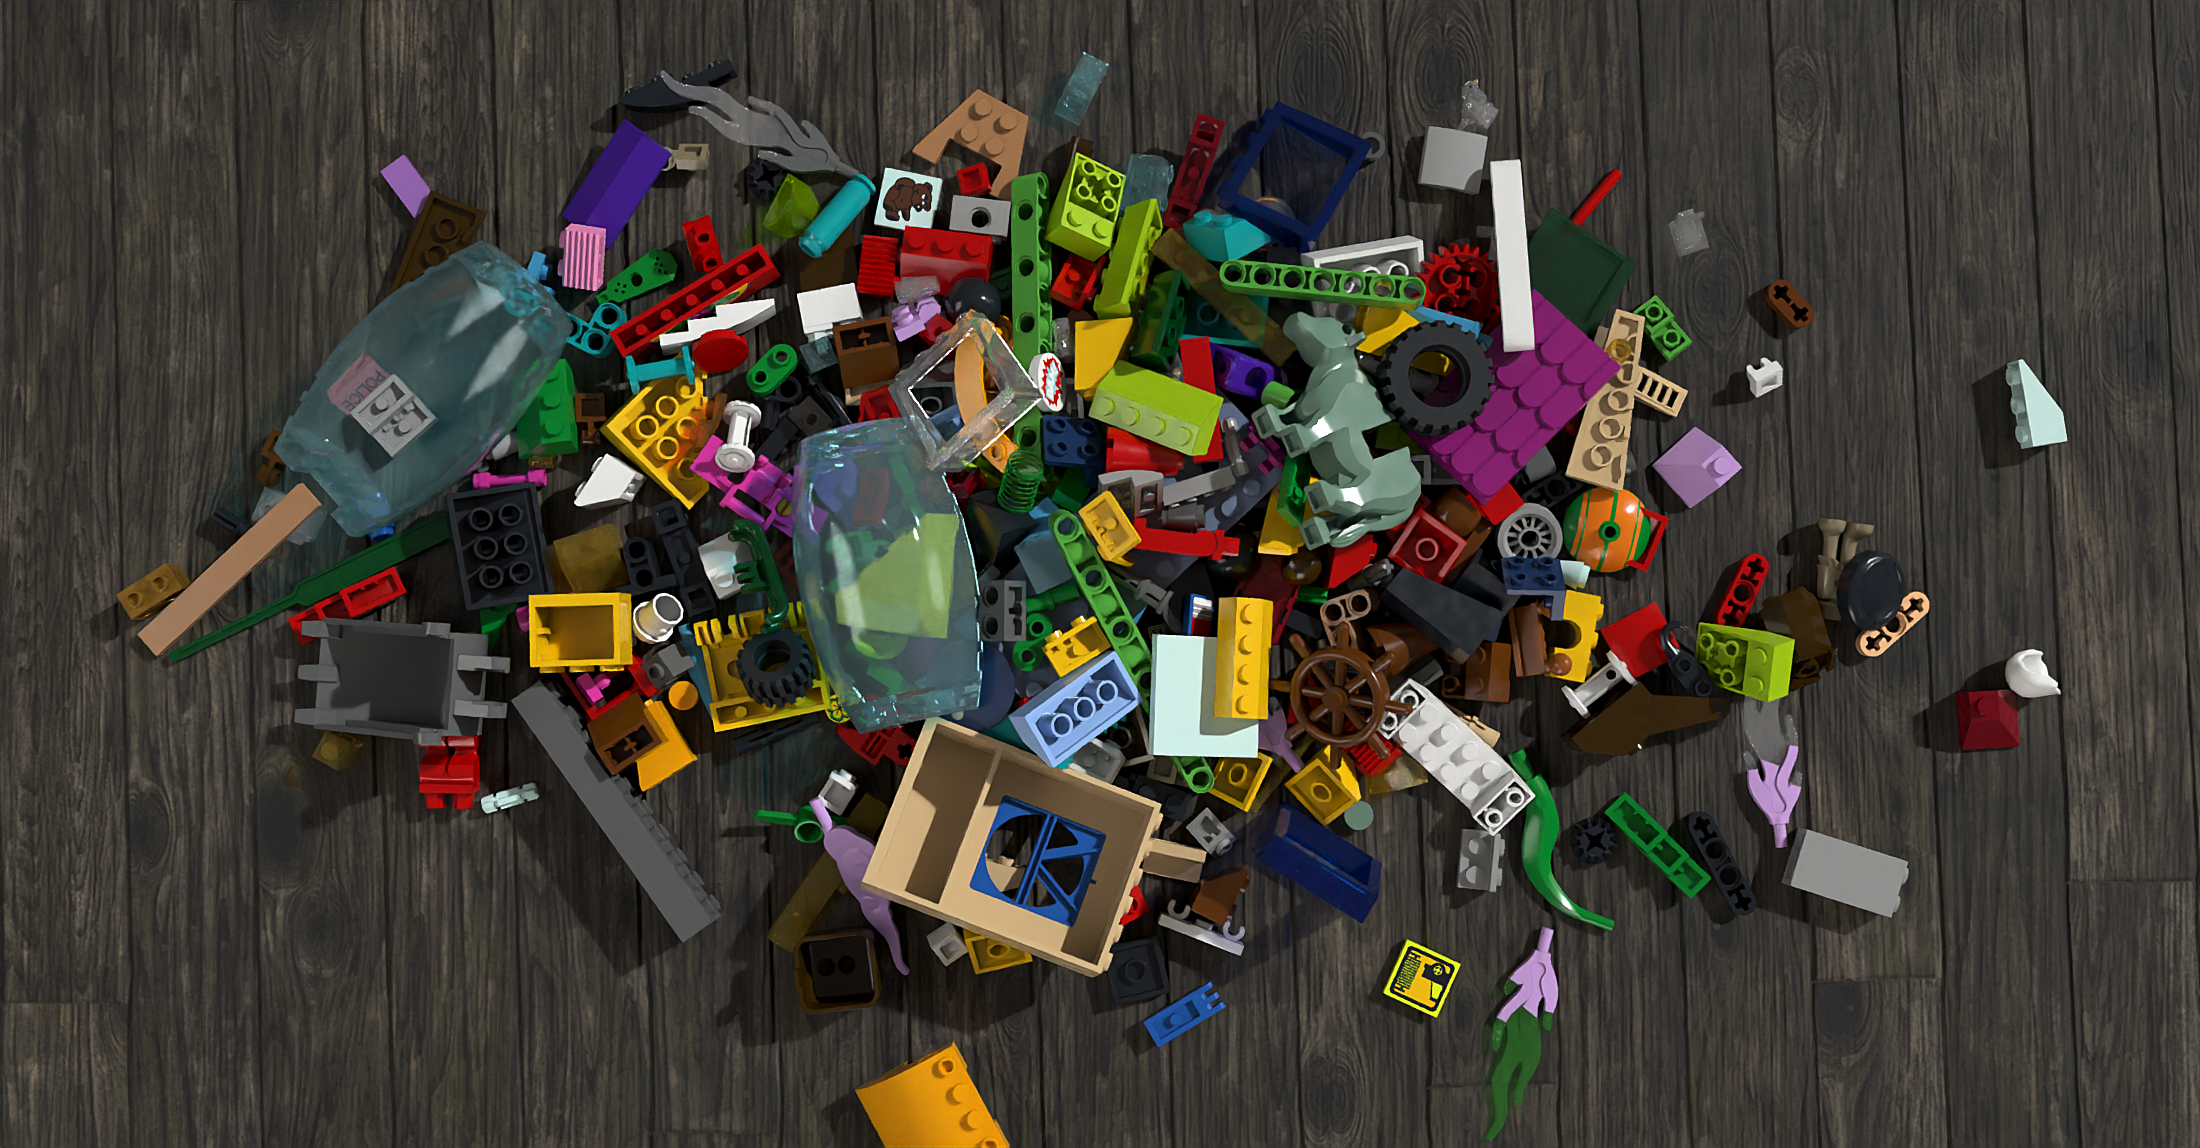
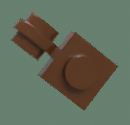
[575,393,607,449]
[257,429,302,487]

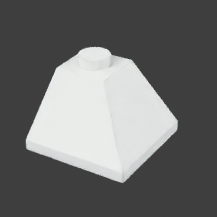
[698,531,753,600]

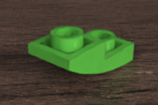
[1633,295,1692,362]

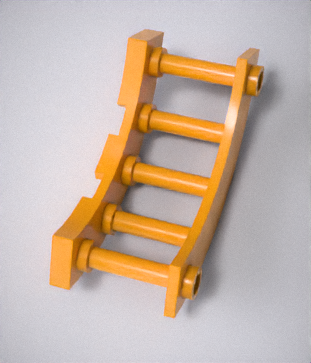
[954,309,1036,473]

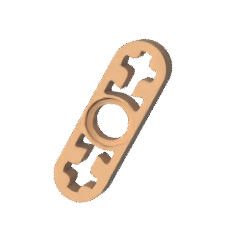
[1855,592,1930,656]

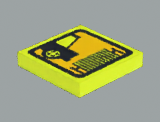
[1382,939,1461,1018]

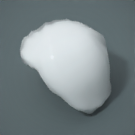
[2005,649,2061,698]

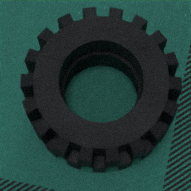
[736,627,817,708]

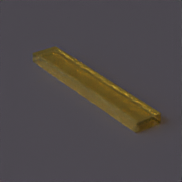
[1150,227,1297,368]
[766,792,891,953]

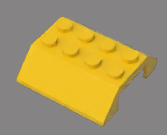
[694,599,831,732]

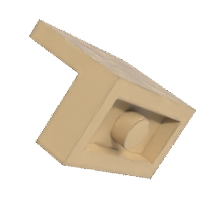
[1142,837,1207,883]

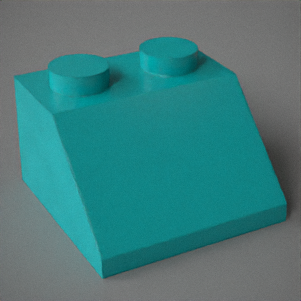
[1183,211,1271,262]

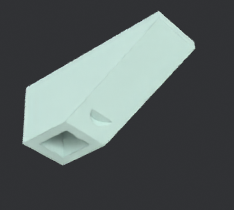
[2006,359,2068,449]

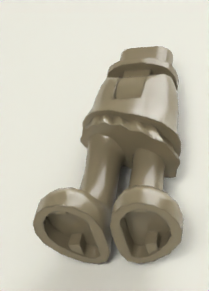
[1816,518,1874,621]

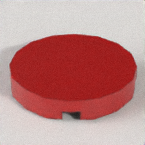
[689,329,749,373]

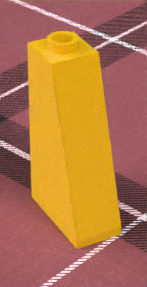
[1353,292,1456,377]

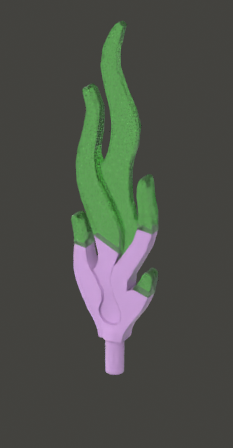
[1486,927,1558,1140]

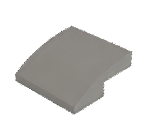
[1417,126,1488,195]
[350,374,439,458]
[1098,470,1164,517]

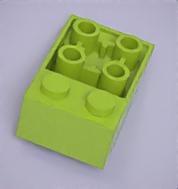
[1044,152,1126,262]
[1695,622,1795,703]

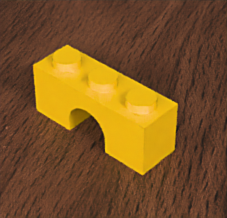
[1544,590,1604,683]

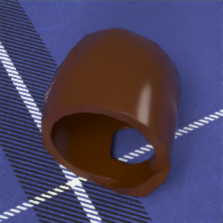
[1426,485,1483,539]

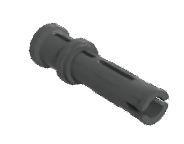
[1096,548,1174,615]

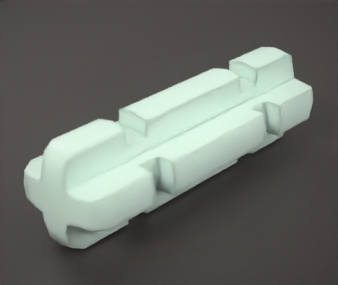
[481,782,539,813]

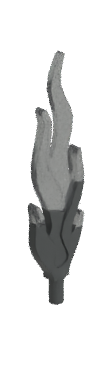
[660,70,860,180]

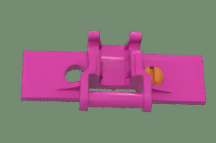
[690,435,829,547]

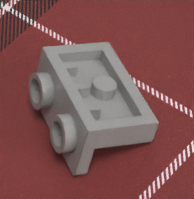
[1456,828,1505,892]

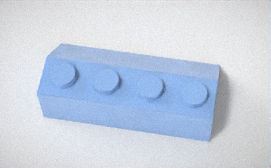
[1008,651,1143,768]

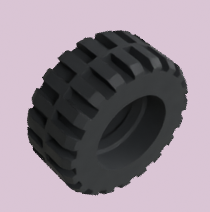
[1375,320,1495,437]

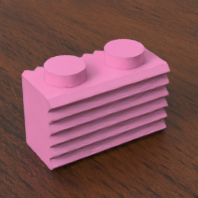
[558,223,606,291]

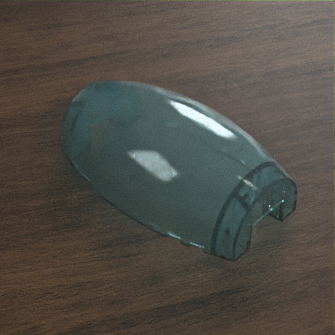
[273,240,573,537]
[791,418,983,735]

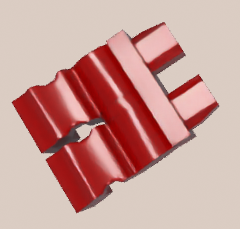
[419,735,482,809]

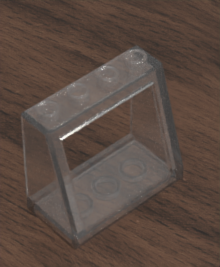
[888,311,1043,472]

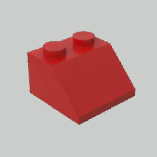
[1323,534,1377,590]

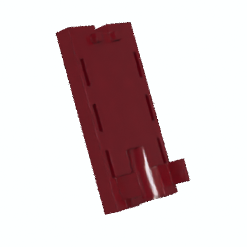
[1233,527,1318,646]

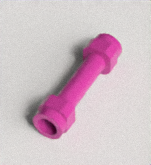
[473,469,547,490]

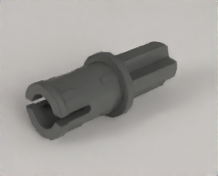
[1346,559,1394,592]

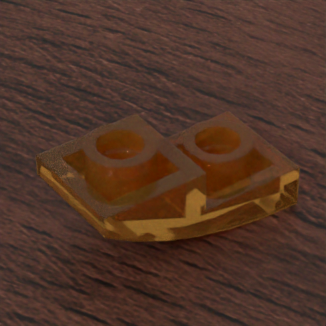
[689,392,728,453]

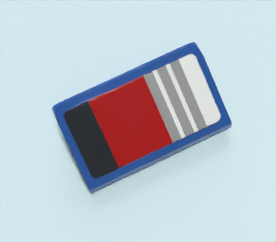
[1182,594,1214,637]

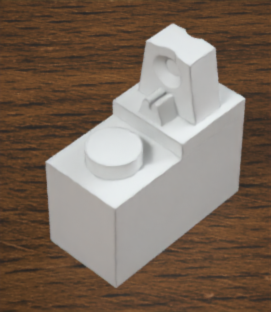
[797,283,864,356]

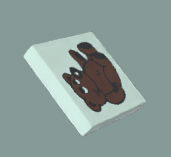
[874,167,943,231]

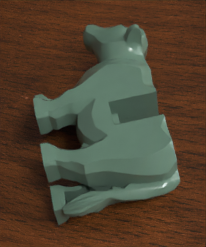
[1251,311,1421,550]

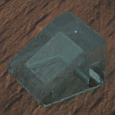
[799,336,838,374]

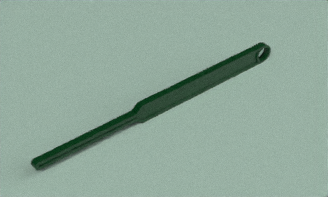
[169,512,449,662]

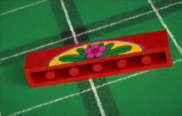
[609,243,782,363]

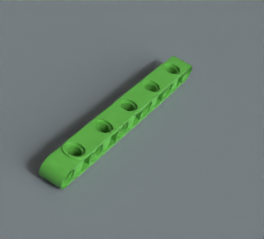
[1011,172,1054,484]
[1048,509,1214,793]

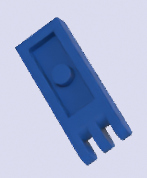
[1143,981,1226,1048]

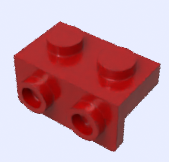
[1048,252,1107,312]

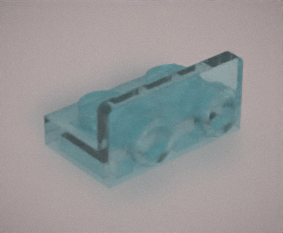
[1119,154,1174,219]

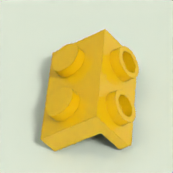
[1041,614,1112,678]

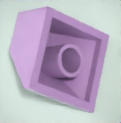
[1651,427,1742,508]

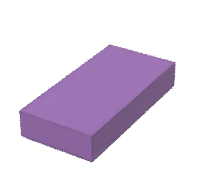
[380,155,431,219]

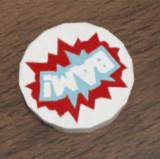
[1028,352,1067,412]

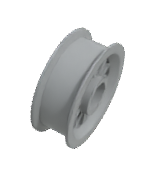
[1495,503,1563,559]

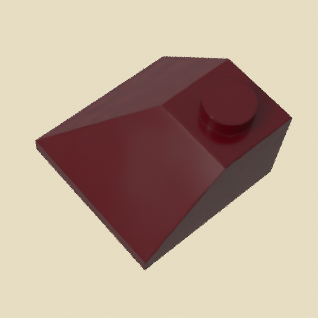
[1956,688,2020,750]

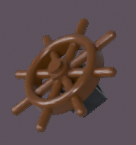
[1269,622,1413,770]

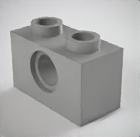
[949,195,1012,245]

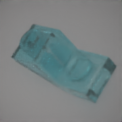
[1054,52,1109,126]

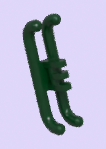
[728,519,789,635]

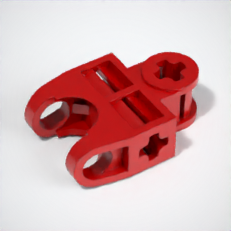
[835,690,918,766]

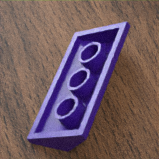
[562,119,672,249]

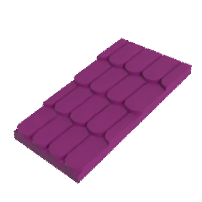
[1399,289,1621,506]

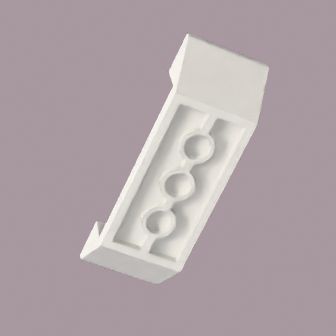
[1367,678,1535,836]

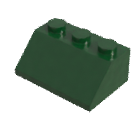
[1129,269,1194,374]

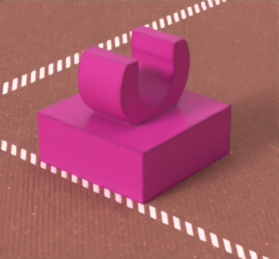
[575,672,611,708]

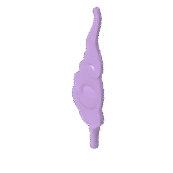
[809,797,910,975]

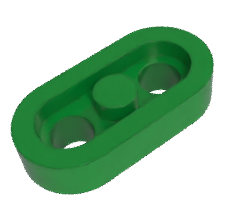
[746,344,798,396]
[1013,613,1053,671]

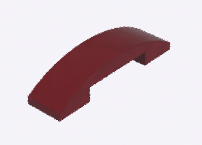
[1162,113,1226,229]

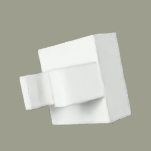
[1746,358,1783,398]

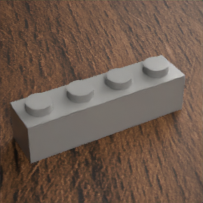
[1163,466,1236,509]

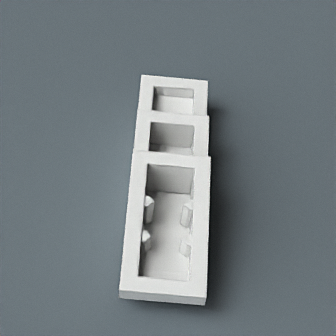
[659,299,776,355]

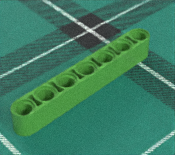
[1219,260,1426,311]

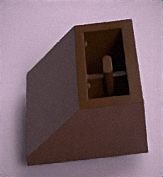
[832,316,900,389]
[1440,642,1513,703]
[587,692,669,775]
[1188,864,1251,926]

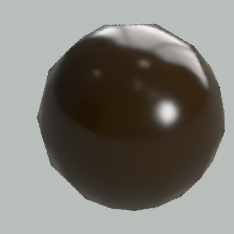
[1281,545,1322,586]

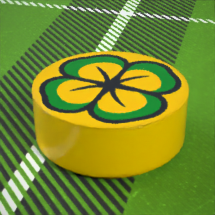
[825,693,855,723]

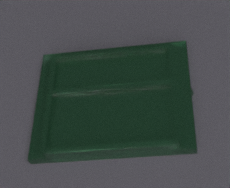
[1527,208,1637,338]

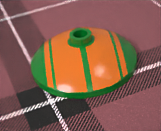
[1562,486,1651,572]

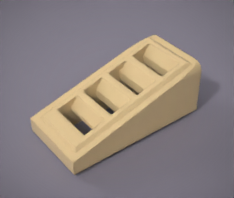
[1634,365,1688,418]

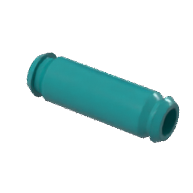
[798,174,876,259]

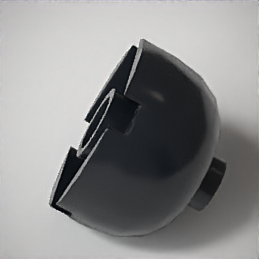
[943,277,1001,331]
[1204,524,1262,583]

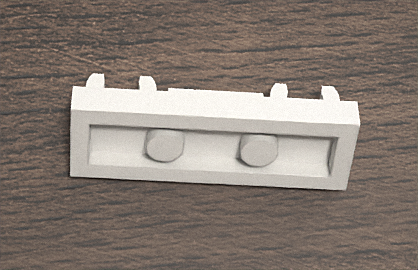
[1157,899,1245,956]

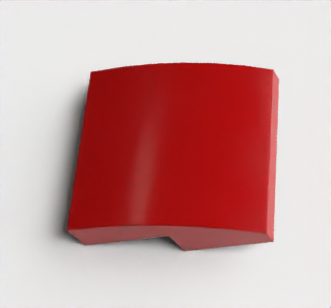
[1600,601,1681,678]

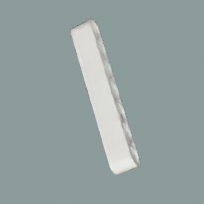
[1490,159,1534,352]

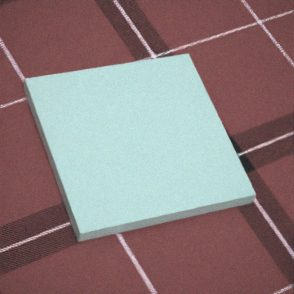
[1148,634,1259,758]

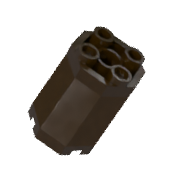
[1756,586,1837,690]

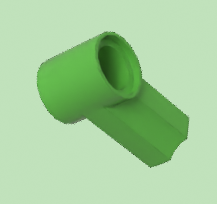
[1261,381,1305,409]

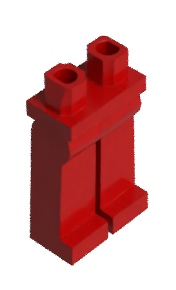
[1131,517,1240,561]

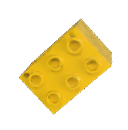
[529,593,633,673]

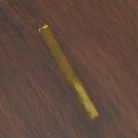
[1250,717,1329,812]

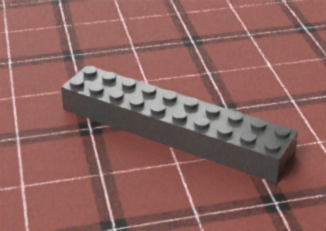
[511,679,722,943]

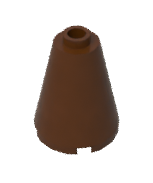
[1363,620,1439,680]

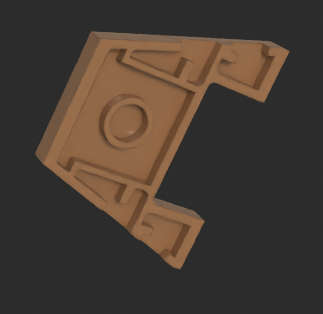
[912,89,1029,204]

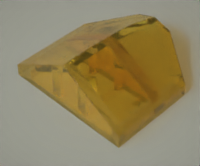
[1367,737,1428,794]

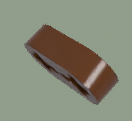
[1764,279,1814,329]

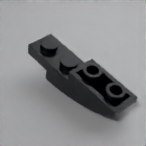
[619,59,738,113]

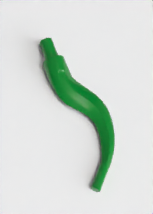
[1507,748,1614,932]

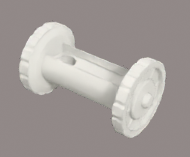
[715,400,762,473]
[1561,650,1636,719]

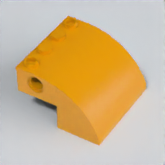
[855,1040,1009,1148]

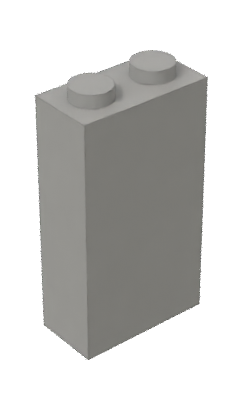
[1781,827,1909,918]

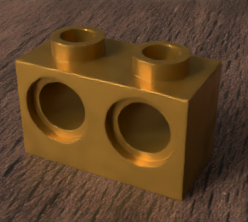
[116,563,192,620]

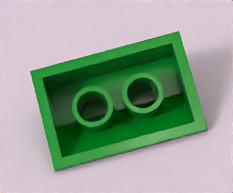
[514,359,578,460]

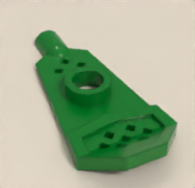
[595,248,679,305]

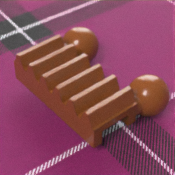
[1508,600,1572,677]

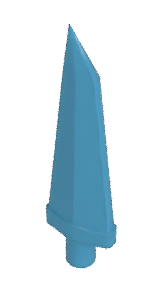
[1406,306,1493,349]
[678,623,713,718]

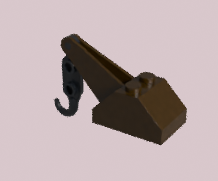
[1560,621,1731,756]

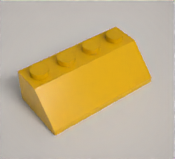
[1213,597,1273,720]

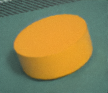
[669,681,699,710]

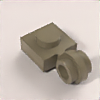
[661,144,710,171]

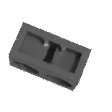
[979,580,1026,641]

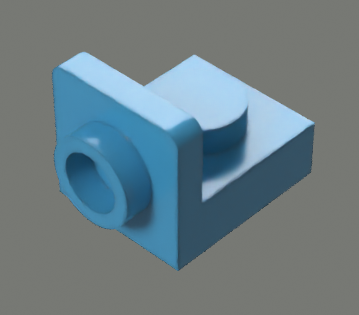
[522,251,557,299]

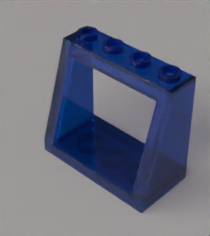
[1216,101,1373,254]
[1251,801,1382,924]

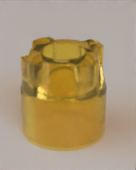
[1606,338,1631,365]
[528,455,556,469]

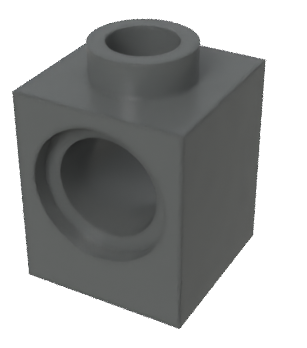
[641,641,695,690]

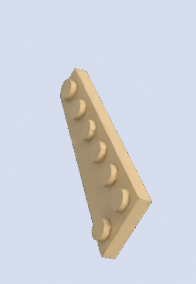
[1564,309,1645,493]

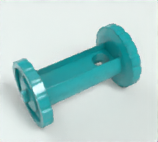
[626,345,695,395]

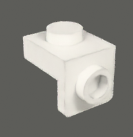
[818,769,860,816]

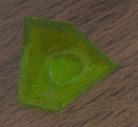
[761,174,822,238]

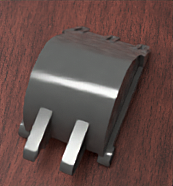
[294,618,511,745]

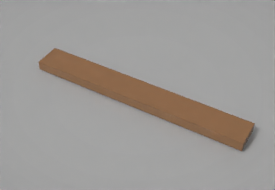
[137,483,322,656]

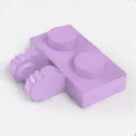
[890,296,941,342]

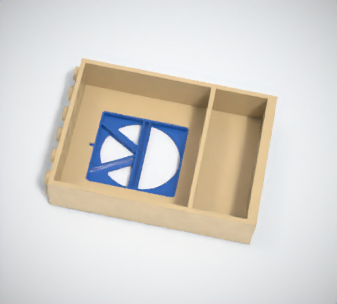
[859,713,1163,978]

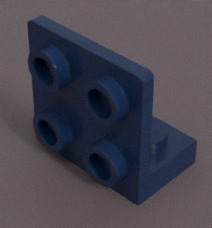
[1042,415,1105,488]
[1500,556,1566,620]

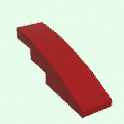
[1179,336,1224,464]
[288,567,407,646]

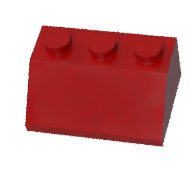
[900,225,994,297]

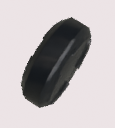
[1836,550,1905,631]

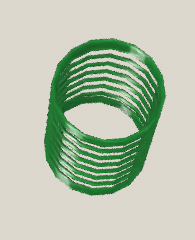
[997,450,1044,514]

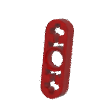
[1714,554,1769,628]

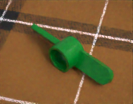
[754,806,865,843]

